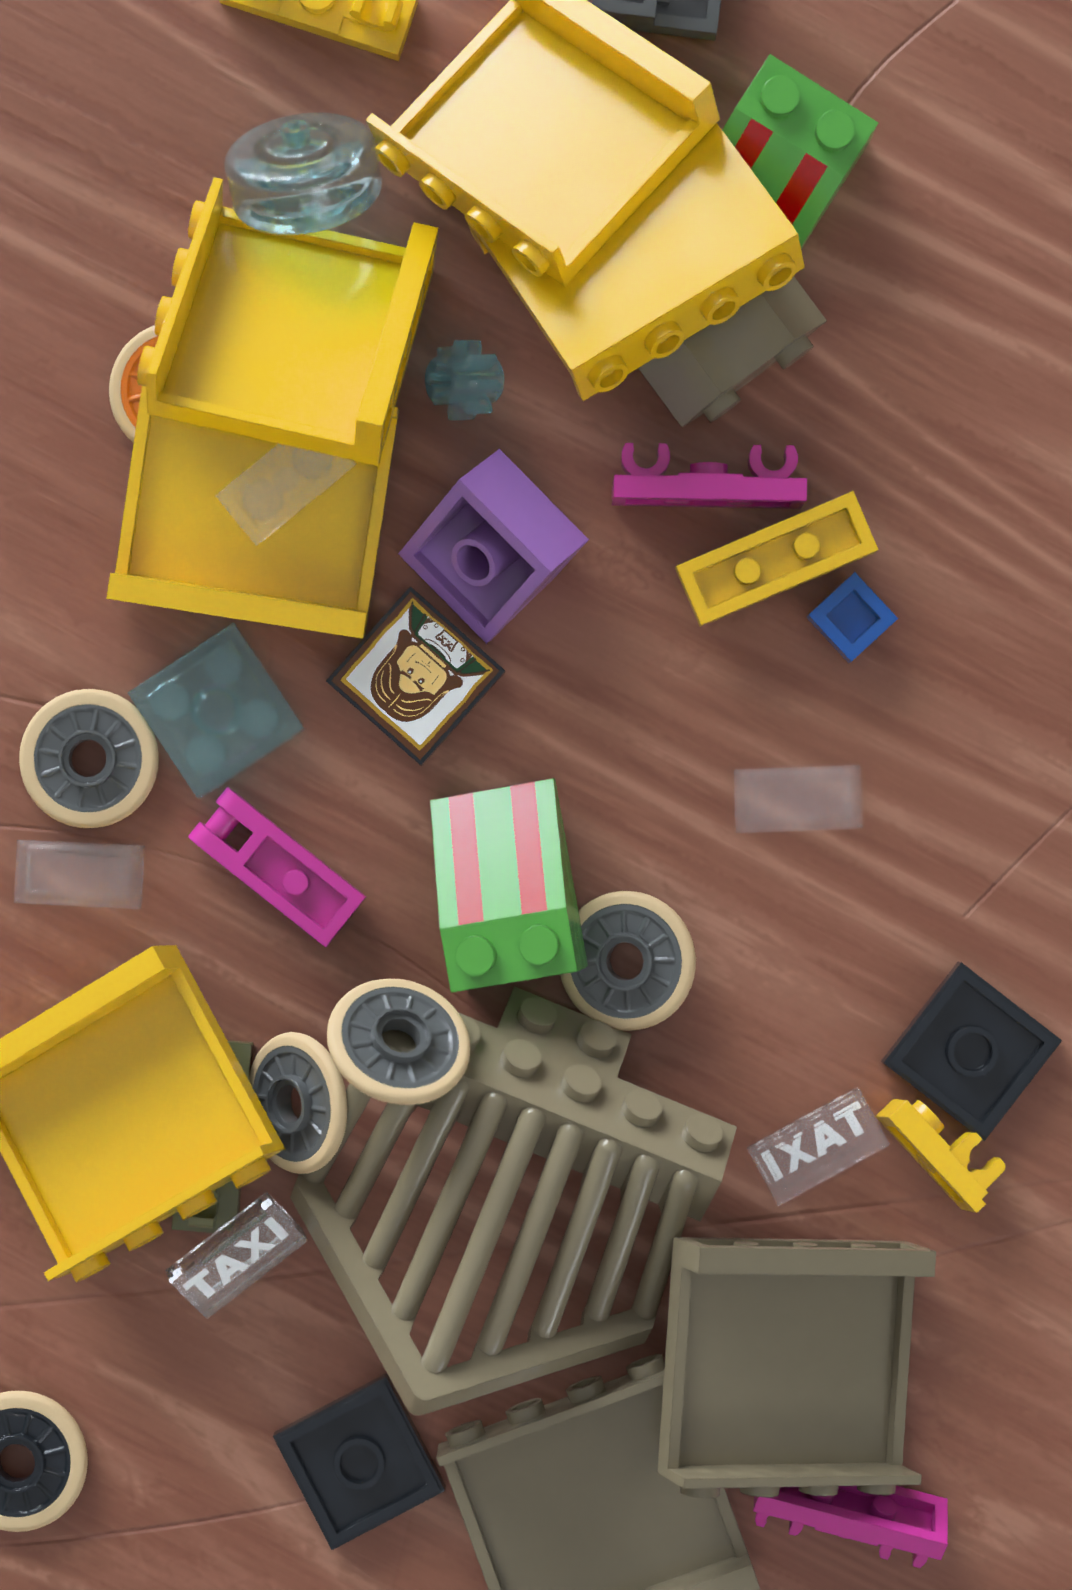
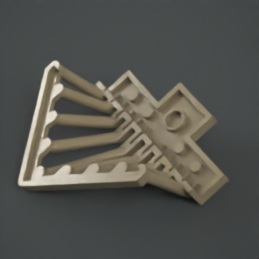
[290,986,737,1416]

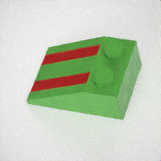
[722,54,879,249]
[430,778,588,993]

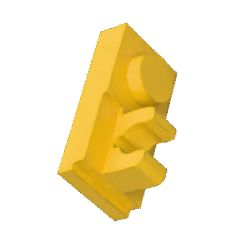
[875,1099,1006,1213]

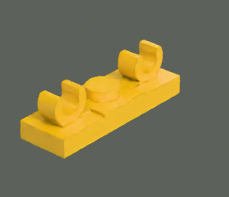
[219,0,418,61]
[675,491,879,627]

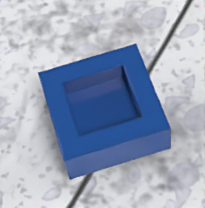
[806,572,898,663]

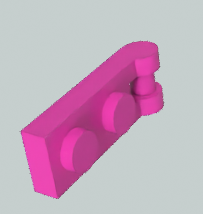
[188,787,367,947]

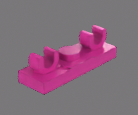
[612,443,807,509]
[753,1485,948,1568]

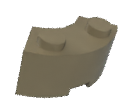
[639,277,827,427]

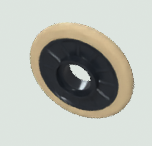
[0,1391,88,1532]

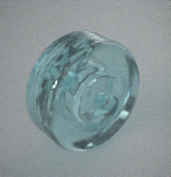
[224,112,382,235]

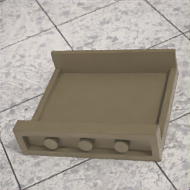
[657,1237,936,1498]
[436,1354,760,1590]

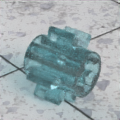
[425,340,504,420]

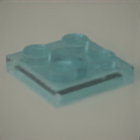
[128,622,305,799]

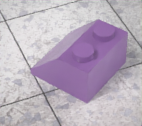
[398,449,589,644]

